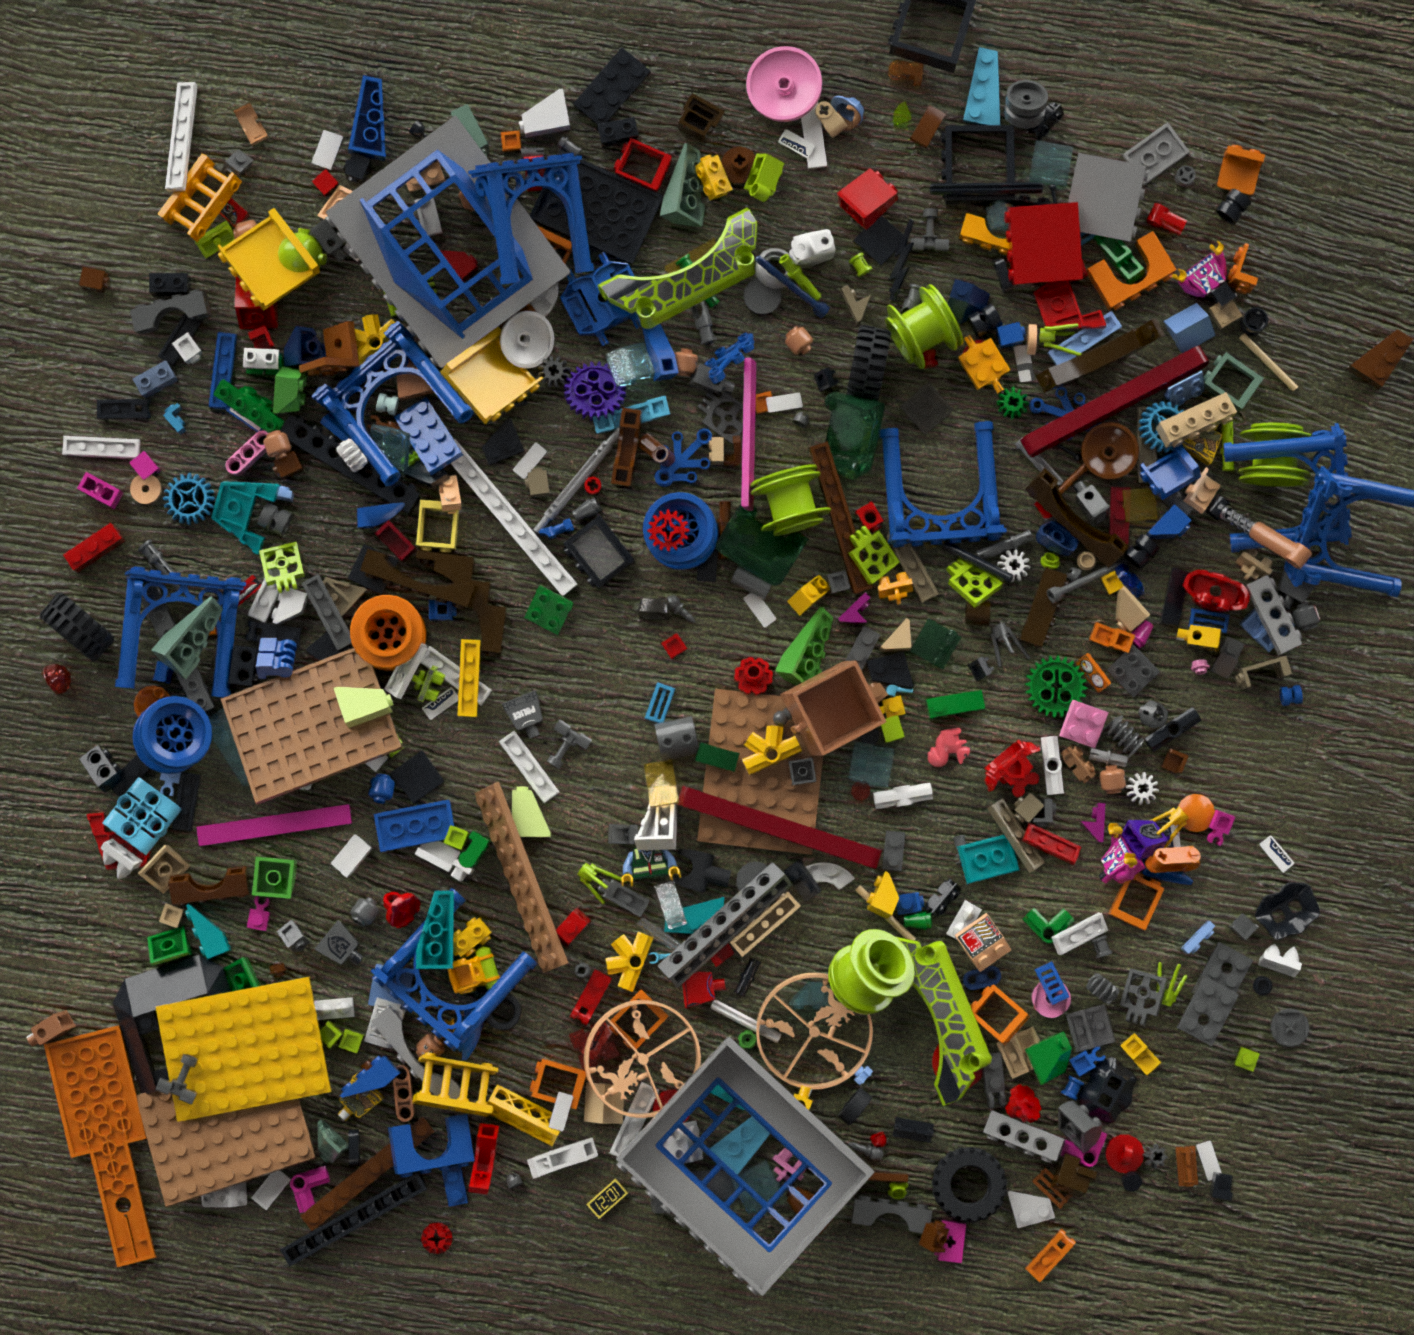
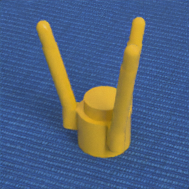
[1150,807,1189,848]

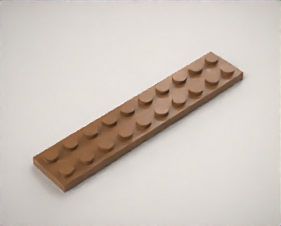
[475,782,568,973]

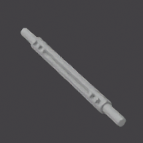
[533,427,619,534]

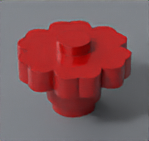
[734,657,773,696]
[1006,1084,1041,1123]

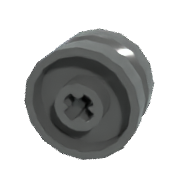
[1004,80,1048,129]

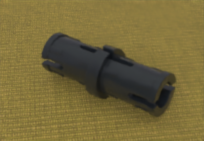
[734,957,761,997]

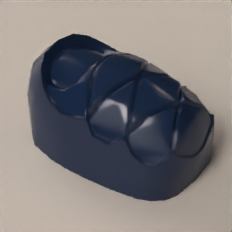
[1036,521,1079,557]

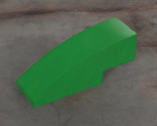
[1094,235,1145,285]

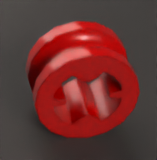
[584,477,602,495]

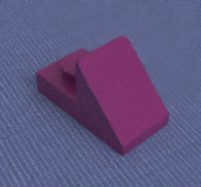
[837,593,870,624]
[1079,803,1105,843]

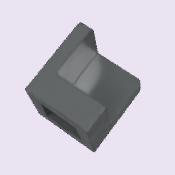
[1229,913,1259,940]

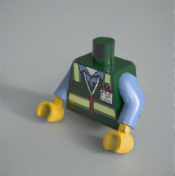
[621,848,681,887]

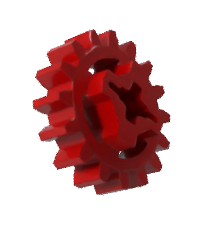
[647,509,690,552]

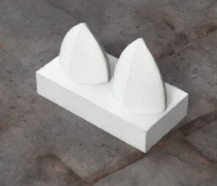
[100,839,142,879]
[946,900,982,940]
[1258,944,1302,977]
[314,997,355,1020]

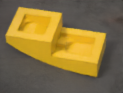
[1120,1033,1161,1076]

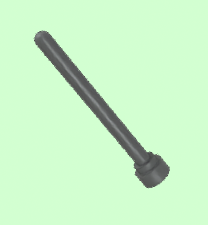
[1047,558,1128,604]

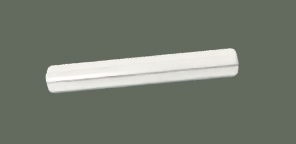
[710,1000,781,1043]

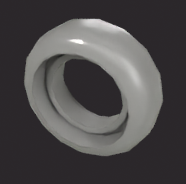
[755,248,795,289]

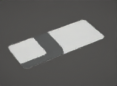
[1014,345,1035,382]

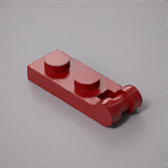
[569,969,612,1026]

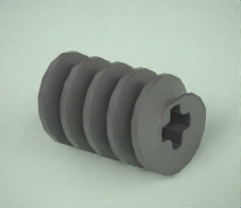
[1103,715,1144,758]

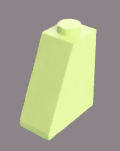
[334,687,394,728]
[512,786,551,837]

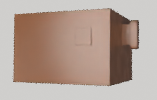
[780,661,886,756]

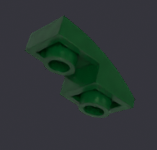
[695,742,740,772]

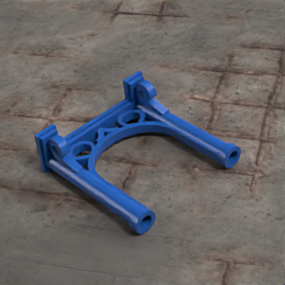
[468,153,594,285]
[312,321,474,486]
[879,421,1007,548]
[1223,423,1352,553]
[1284,466,1414,597]
[115,567,246,698]
[371,888,537,1052]

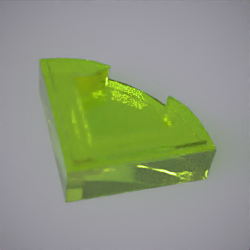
[893,101,912,126]

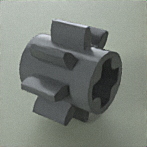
[1142,1144,1168,1169]

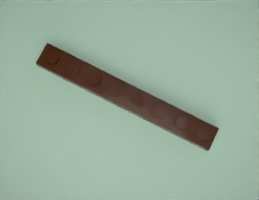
[808,441,873,594]
[300,1116,435,1231]

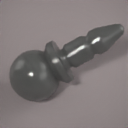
[665,595,696,623]
[773,708,792,726]
[848,1142,883,1162]

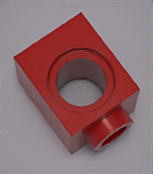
[855,501,884,533]

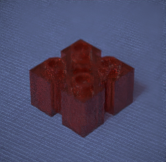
[569,1020,620,1071]

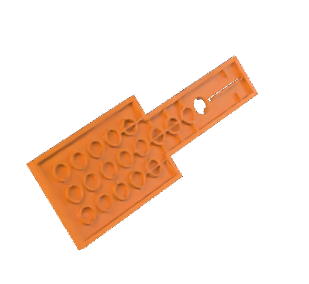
[44,1025,156,1267]

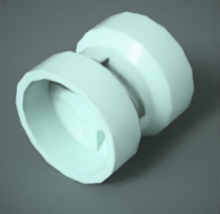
[376,393,399,416]

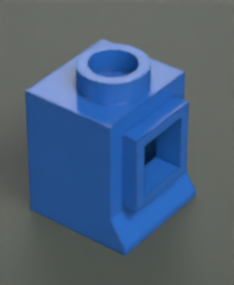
[429,600,457,621]

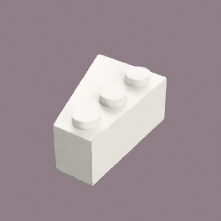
[634,787,678,850]

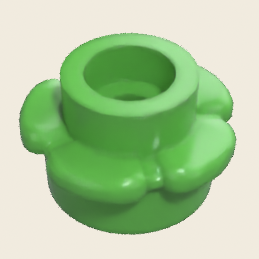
[738,1030,757,1049]

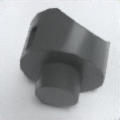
[1138,701,1168,728]

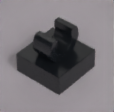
[814,368,839,392]
[967,656,994,682]

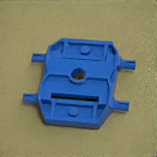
[560,252,642,346]

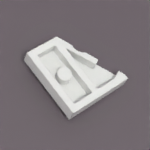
[1007,1191,1055,1228]

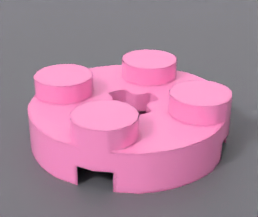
[1032,979,1071,1018]

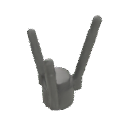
[990,622,1031,668]

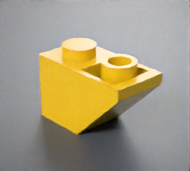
[787,575,830,616]
[867,871,899,919]

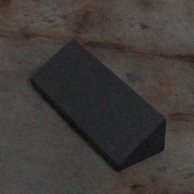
[1159,567,1190,628]

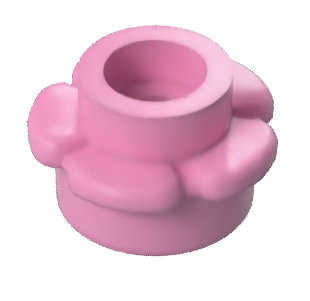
[1191,659,1210,675]

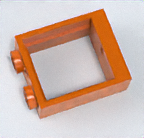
[1108,873,1165,931]
[970,984,1030,1046]
[608,989,669,1049]
[529,1058,586,1109]

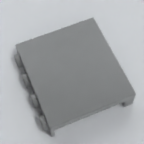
[1068,153,1149,241]

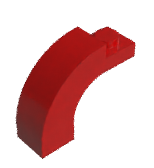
[468,1123,499,1195]

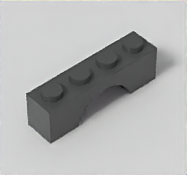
[130,289,212,335]
[851,1195,932,1233]

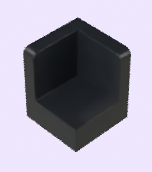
[1210,283,1238,310]
[1209,1172,1233,1201]

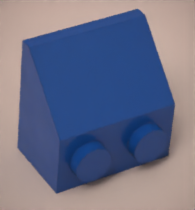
[1146,504,1191,539]

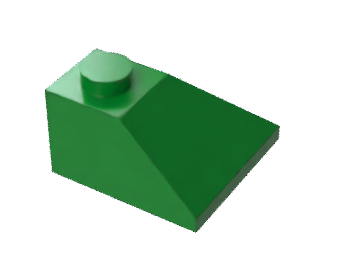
[1025,1031,1072,1085]

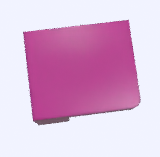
[129,451,161,480]

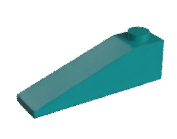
[416,891,454,969]

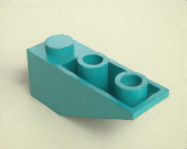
[185,904,231,959]

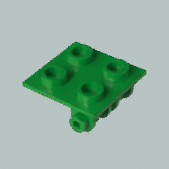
[524,585,573,635]

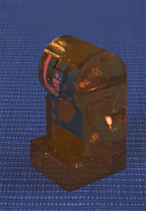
[888,60,924,86]

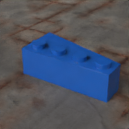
[348,75,386,161]

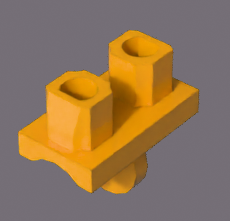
[878,572,913,605]

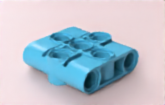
[102,777,182,855]

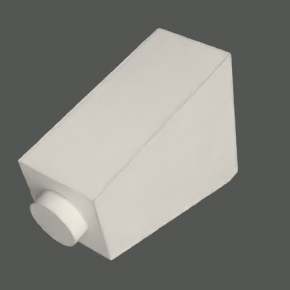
[519,88,570,138]

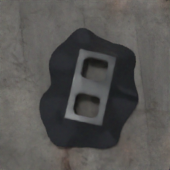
[1255,882,1320,940]
[1079,1057,1137,1123]

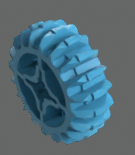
[1138,401,1184,453]
[163,473,215,525]

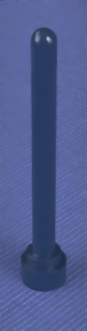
[755,256,830,319]

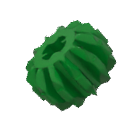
[996,387,1029,420]

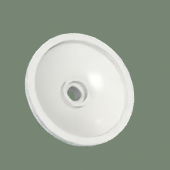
[500,311,554,368]

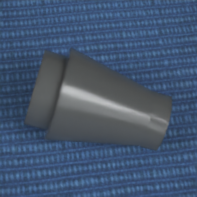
[572,497,602,521]

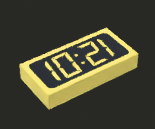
[586,1178,628,1219]

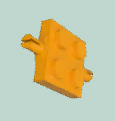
[958,335,1010,394]

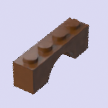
[611,407,643,487]
[168,866,250,905]

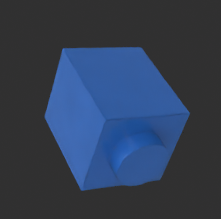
[996,322,1026,349]

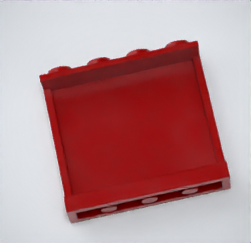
[1004,202,1083,284]

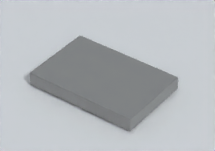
[1121,122,1190,186]

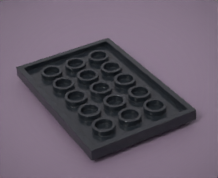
[530,150,664,265]

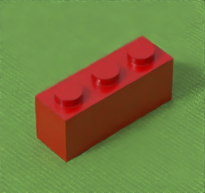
[63,523,125,573]

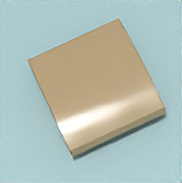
[996,1026,1040,1079]

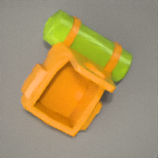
[447,946,500,995]

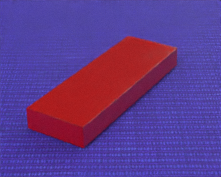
[1022,823,1081,865]

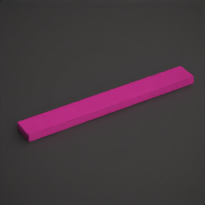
[741,358,756,511]
[196,804,352,846]

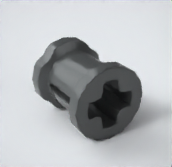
[1090,935,1113,958]

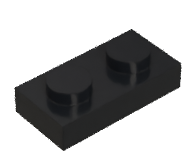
[784,859,822,902]

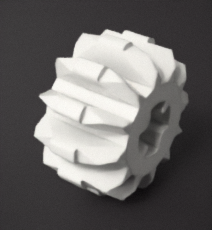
[336,439,368,472]
[997,549,1030,582]
[1125,772,1159,805]

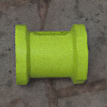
[848,252,873,278]

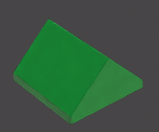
[147,926,193,966]
[224,957,261,992]

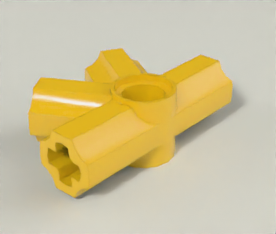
[355,314,395,366]
[742,725,802,775]
[606,932,653,992]

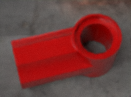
[1146,203,1187,236]

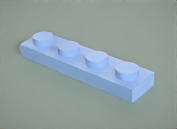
[1048,311,1122,365]

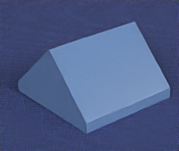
[1163,303,1215,354]

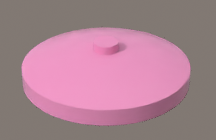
[746,46,822,122]

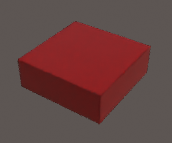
[312,169,339,196]
[661,633,687,660]

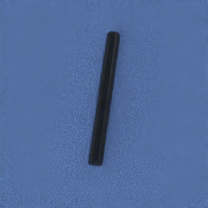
[929,182,1043,195]

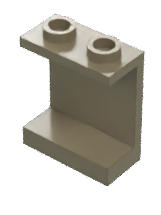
[1234,656,1292,690]

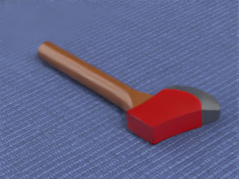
[1033,463,1088,523]

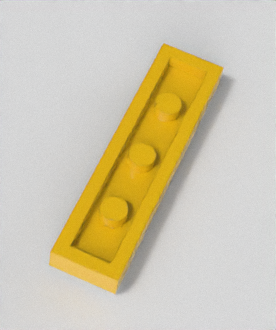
[457,639,481,717]

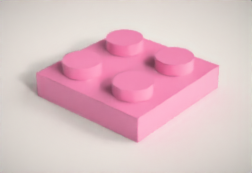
[1059,699,1109,748]

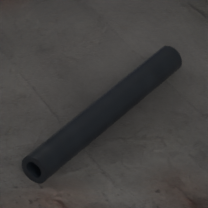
[942,541,1014,583]

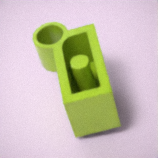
[744,154,784,202]

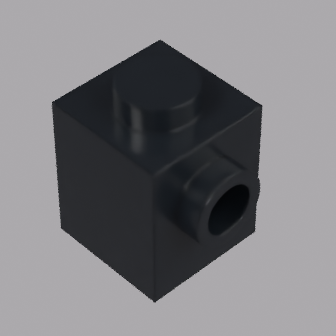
[343,152,372,184]

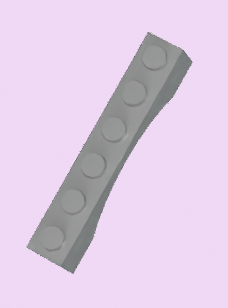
[371,1005,461,1099]

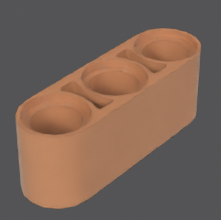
[393,1065,415,1122]

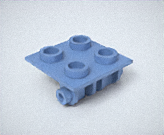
[1164,371,1204,407]

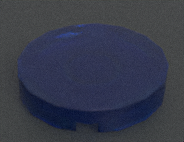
[1115,564,1145,598]

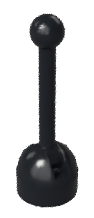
[408,120,428,138]

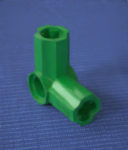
[1022,908,1075,943]

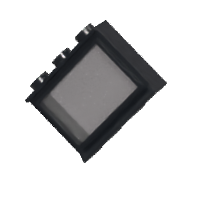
[563,515,635,590]

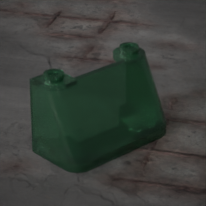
[825,392,885,480]
[716,504,809,586]

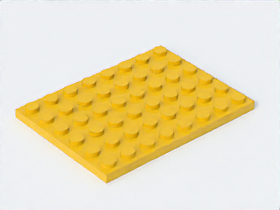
[156,976,331,1122]

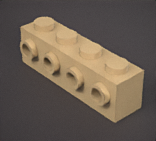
[1156,392,1237,448]
[730,892,801,957]

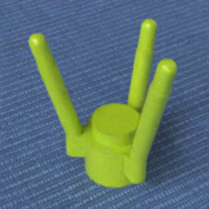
[1039,323,1082,356]
[577,863,627,905]
[1156,962,1187,1007]

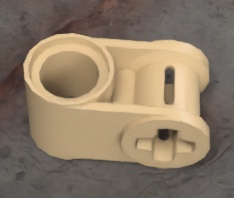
[815,101,848,138]

